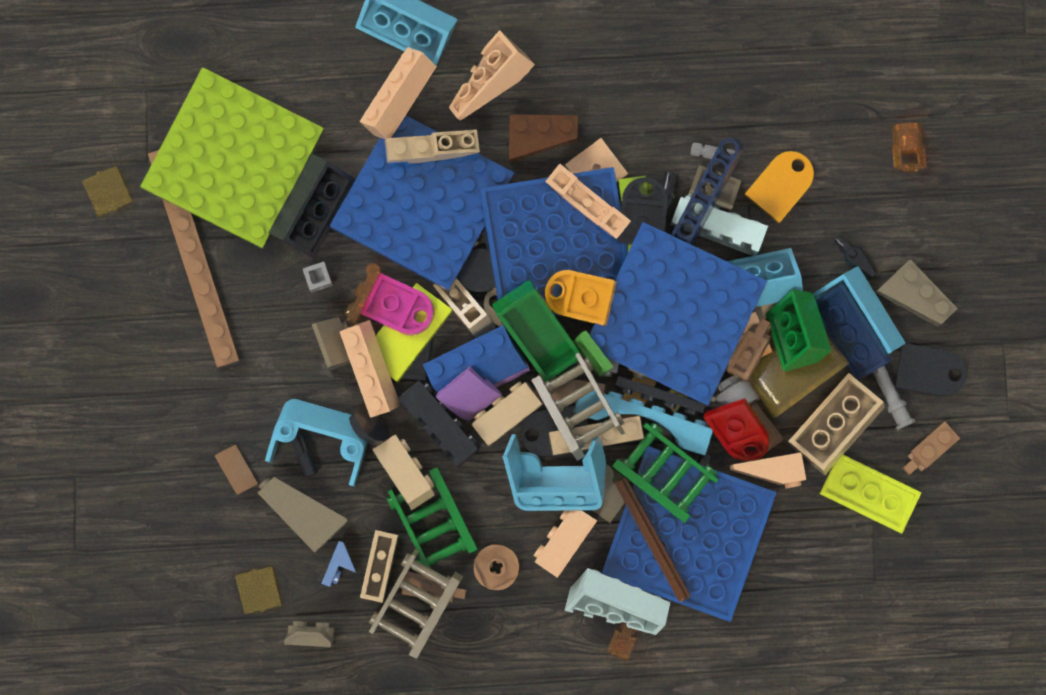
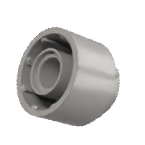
[715,375,760,407]

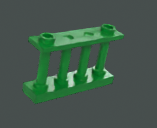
[613,423,719,523]
[386,468,478,569]

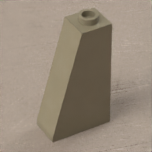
[258,477,348,553]

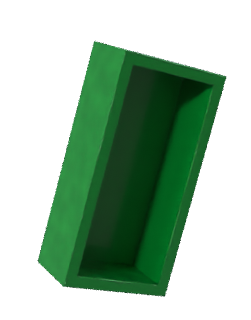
[492,279,583,382]

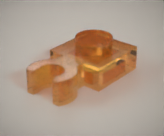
[606,622,637,661]

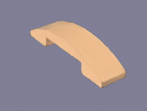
[545,164,631,239]

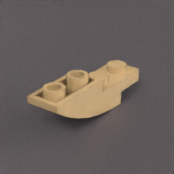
[385,130,480,164]

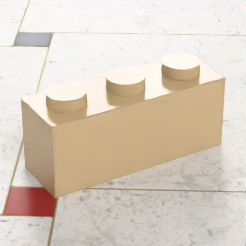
[472,382,544,446]
[372,435,435,510]
[360,530,399,603]

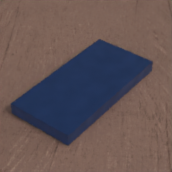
[816,283,892,381]

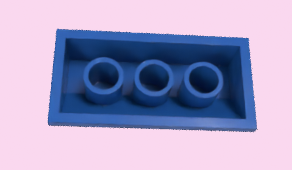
[423,325,528,393]

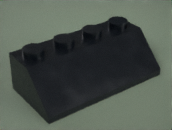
[268,154,356,259]

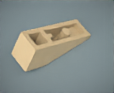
[433,278,495,338]

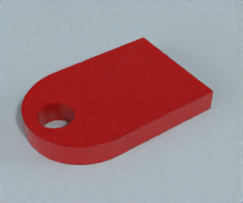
[704,398,770,461]

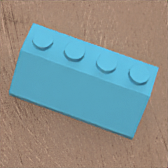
[355,0,458,65]
[728,248,803,307]
[813,266,905,354]

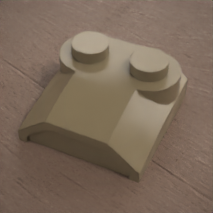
[592,464,633,523]
[284,621,334,647]

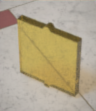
[82,166,132,217]
[235,567,281,614]

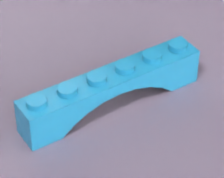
[573,388,713,455]

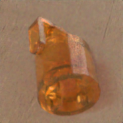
[892,123,927,172]

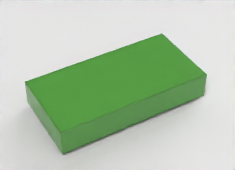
[573,330,613,377]

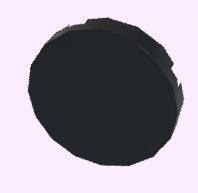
[458,248,495,294]
[349,404,389,445]

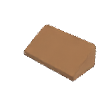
[215,445,258,495]

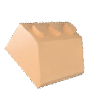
[533,510,597,578]

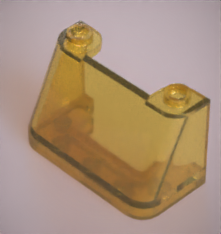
[749,338,849,419]

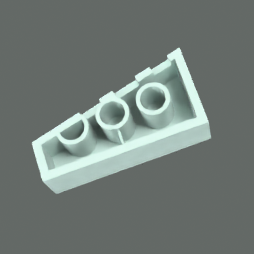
[670,196,768,256]
[565,568,670,635]

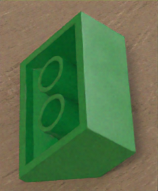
[765,289,832,372]

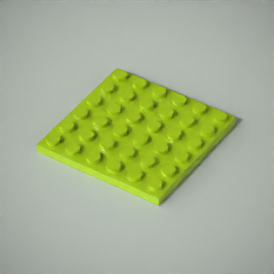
[140,67,324,249]

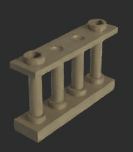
[532,353,625,461]
[369,549,463,659]

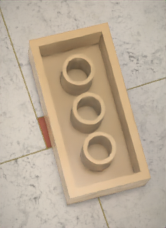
[789,373,885,475]

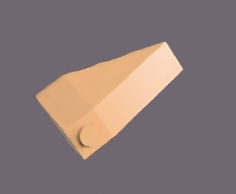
[449,30,535,121]

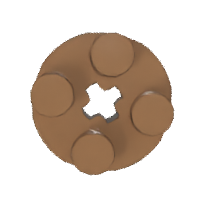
[474,545,519,590]

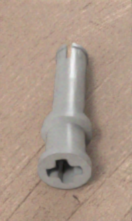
[873,365,916,430]

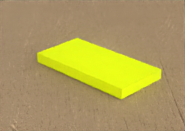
[376,283,453,382]
[819,455,921,534]

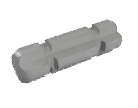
[691,143,735,159]

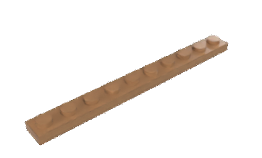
[148,150,239,368]

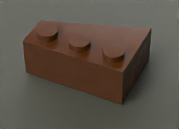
[509,115,578,163]

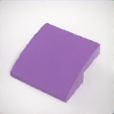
[436,366,502,422]

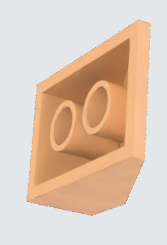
[730,453,806,488]

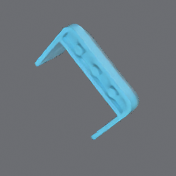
[265,399,369,487]
[503,434,606,511]

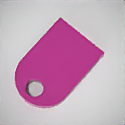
[360,273,434,336]

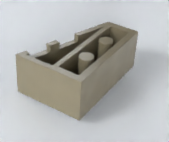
[875,259,958,327]

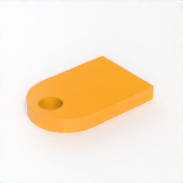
[744,151,814,223]
[545,270,617,326]

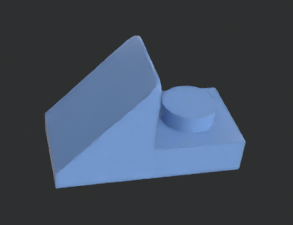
[321,541,357,587]

